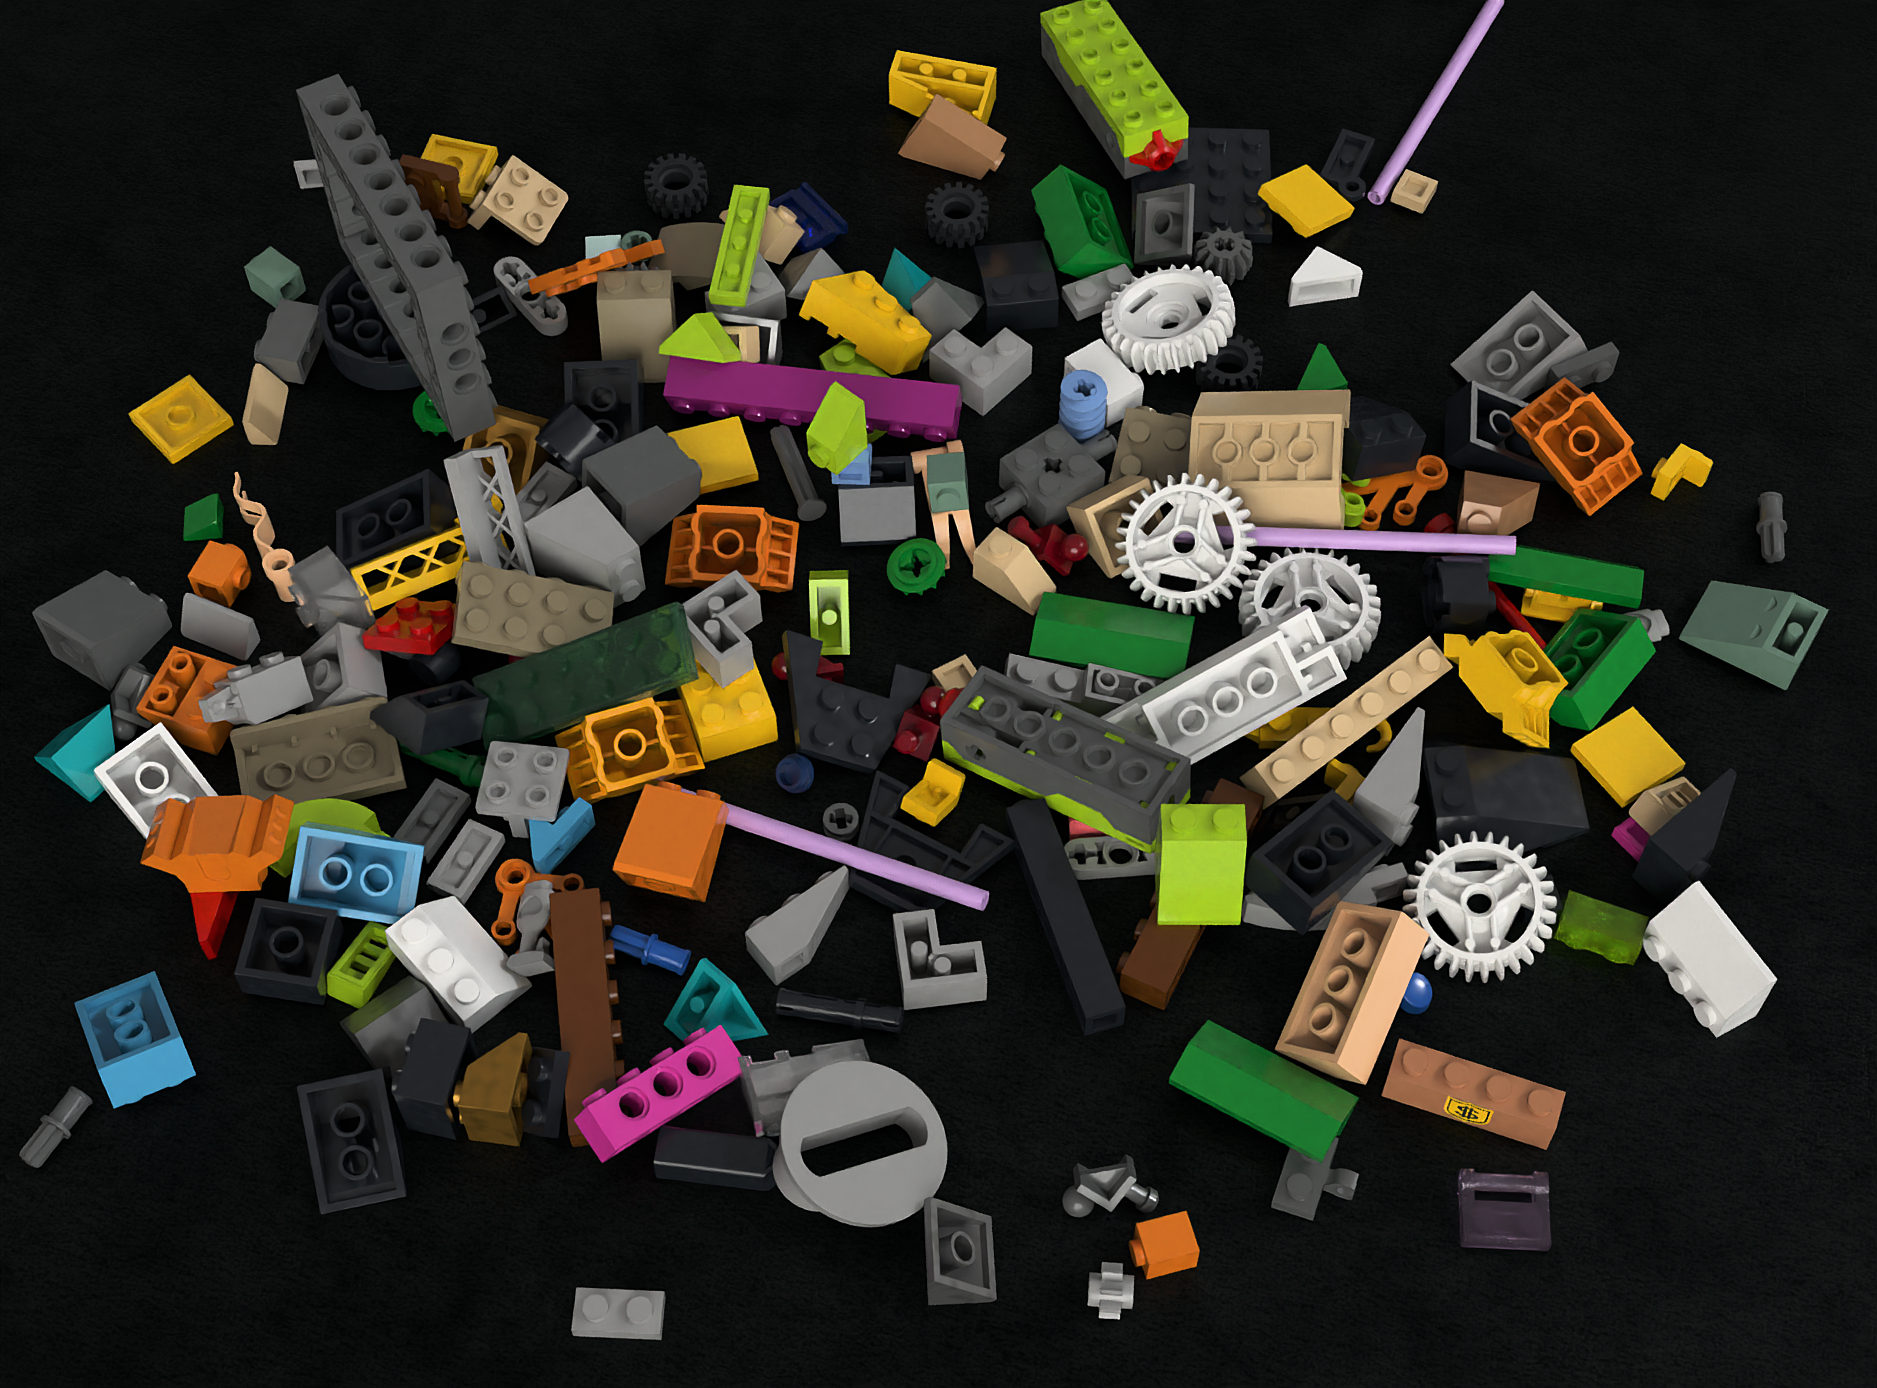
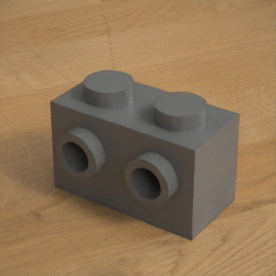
[254,299,324,385]

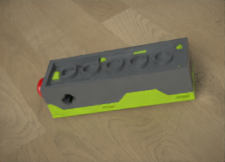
[1040,0,1189,179]
[938,666,1191,854]

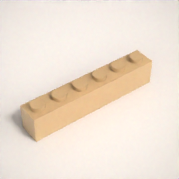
[1240,636,1453,810]

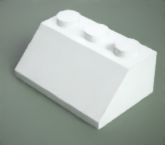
[1641,881,1777,1038]
[385,896,532,1033]

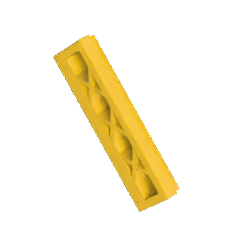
[349,525,509,613]

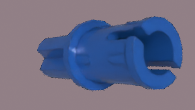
[608,925,691,976]

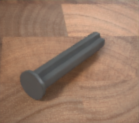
[770,424,827,521]

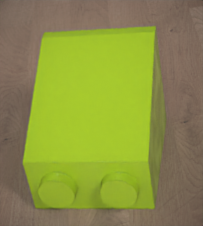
[1154,804,1247,925]

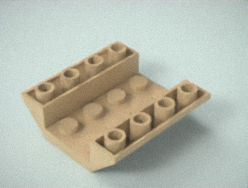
[1188,390,1351,530]

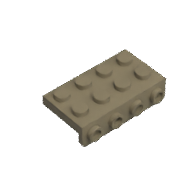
[1109,406,1192,493]
[451,561,614,674]
[230,697,407,804]

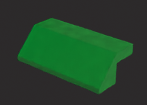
[1485,544,1644,609]
[1029,591,1195,682]
[1169,1020,1359,1164]

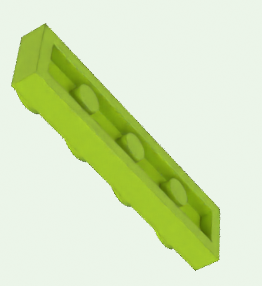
[709,185,770,307]

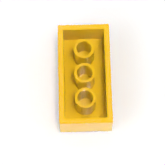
[654,606,778,763]

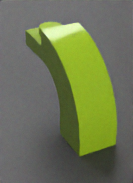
[269,798,390,878]

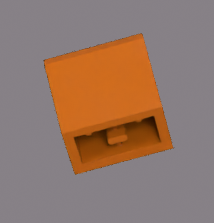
[136,646,238,756]

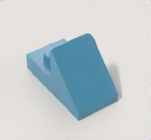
[529,797,596,875]

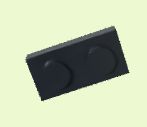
[521,1046,570,1138]

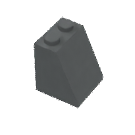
[582,425,702,547]
[32,570,173,691]

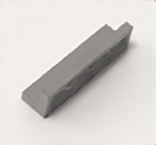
[444,445,536,576]

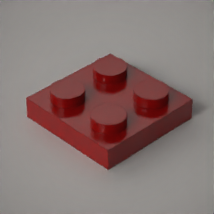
[362,597,456,655]

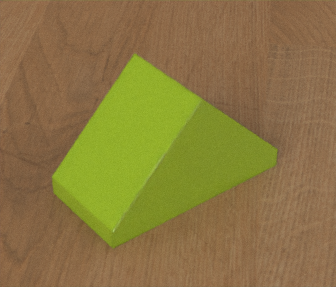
[659,312,741,363]

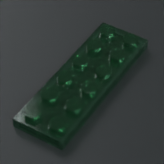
[472,602,699,752]

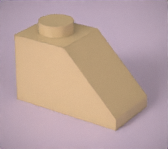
[719,205,805,265]
[973,527,1056,616]

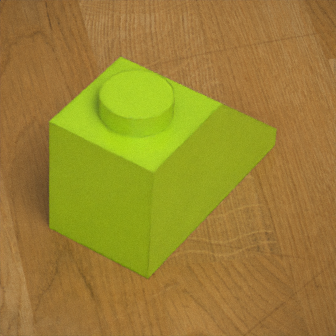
[806,381,868,475]
[809,570,850,655]

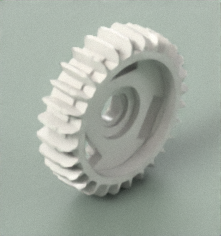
[1102,264,1236,375]
[1115,473,1258,615]
[1238,547,1381,670]
[1402,831,1557,983]

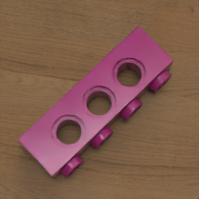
[574,1025,749,1163]

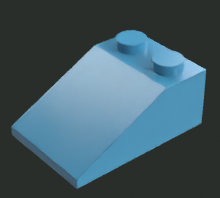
[288,821,425,924]
[74,971,196,1108]

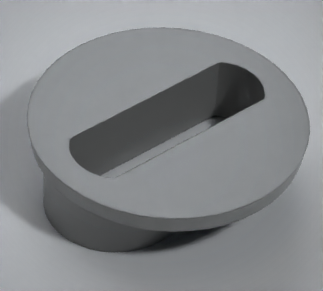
[773,1060,948,1227]

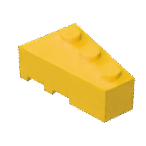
[889,50,997,125]
[799,270,932,375]

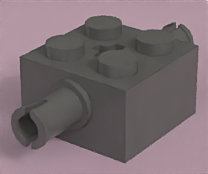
[985,423,1118,528]

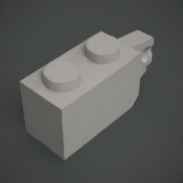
[198,652,314,725]

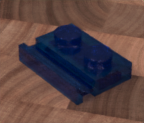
[769,182,848,254]

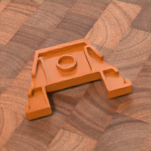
[528,239,665,298]

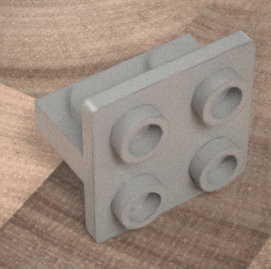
[475,741,570,838]

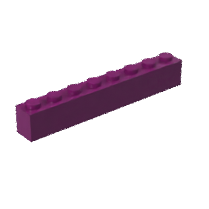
[663,355,963,442]

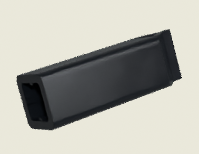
[654,1125,778,1191]

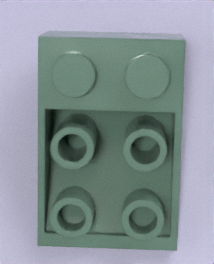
[1679,581,1828,690]

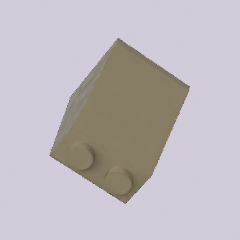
[597,270,678,383]

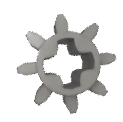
[1088,1262,1134,1320]

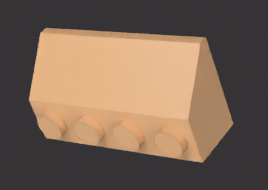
[1275,901,1429,1085]

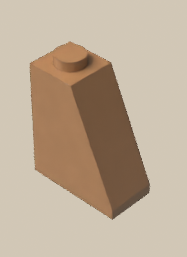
[898,94,1007,180]
[1456,470,1540,535]

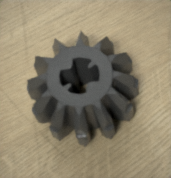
[1193,226,1253,286]

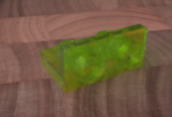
[1554,890,1649,965]

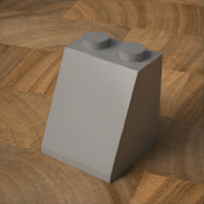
[523,486,646,608]

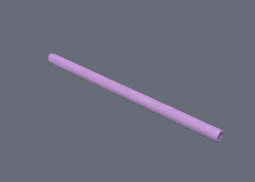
[1368,0,1504,205]
[1174,525,1516,555]
[657,784,989,911]

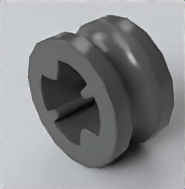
[823,803,859,843]

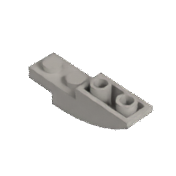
[1004,653,1164,718]
[1241,862,1408,931]

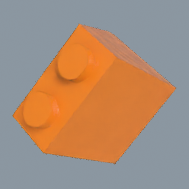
[612,781,729,902]

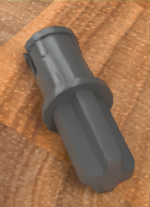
[1756,492,1787,563]
[19,1086,93,1168]

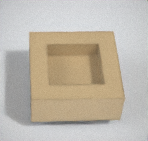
[1391,169,1438,214]
[932,654,977,692]

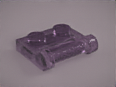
[1458,1168,1551,1251]

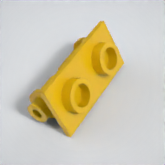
[1521,588,1603,623]

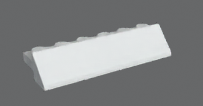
[1100,605,1347,764]

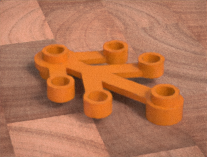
[1341,455,1448,531]
[491,859,585,954]

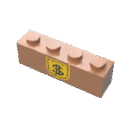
[1381,1038,1566,1150]

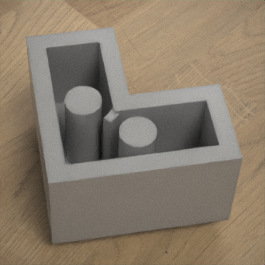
[704,251,787,320]
[929,327,1032,416]
[672,570,762,689]
[893,909,987,1010]

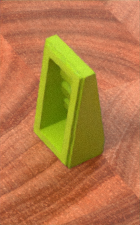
[327,921,396,1009]

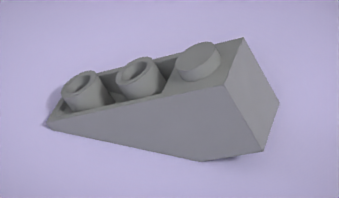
[745,865,849,986]

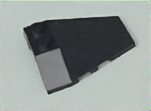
[1420,732,1589,872]

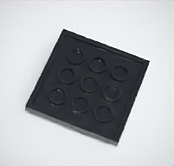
[1131,128,1272,243]

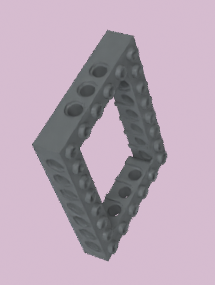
[296,74,497,442]

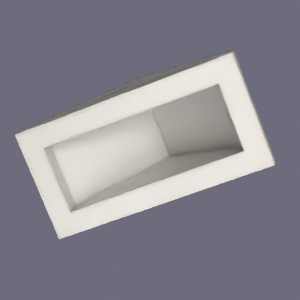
[1288,246,1363,307]

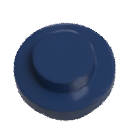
[776,753,814,793]

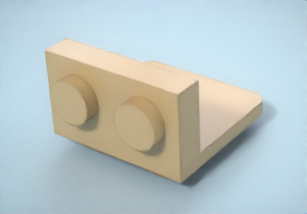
[467,155,568,246]

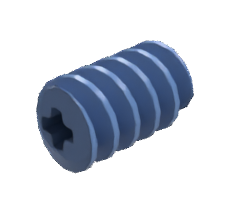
[1058,370,1108,445]

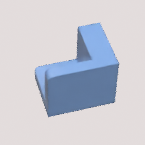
[831,443,872,485]

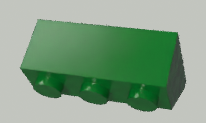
[1031,164,1134,280]
[1543,608,1656,731]

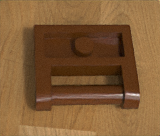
[399,154,469,229]

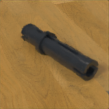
[776,988,904,1034]

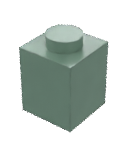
[244,246,306,308]
[927,452,969,513]

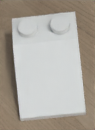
[93,722,218,840]

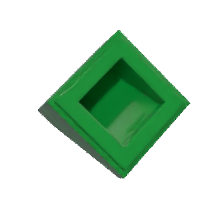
[183,493,224,541]

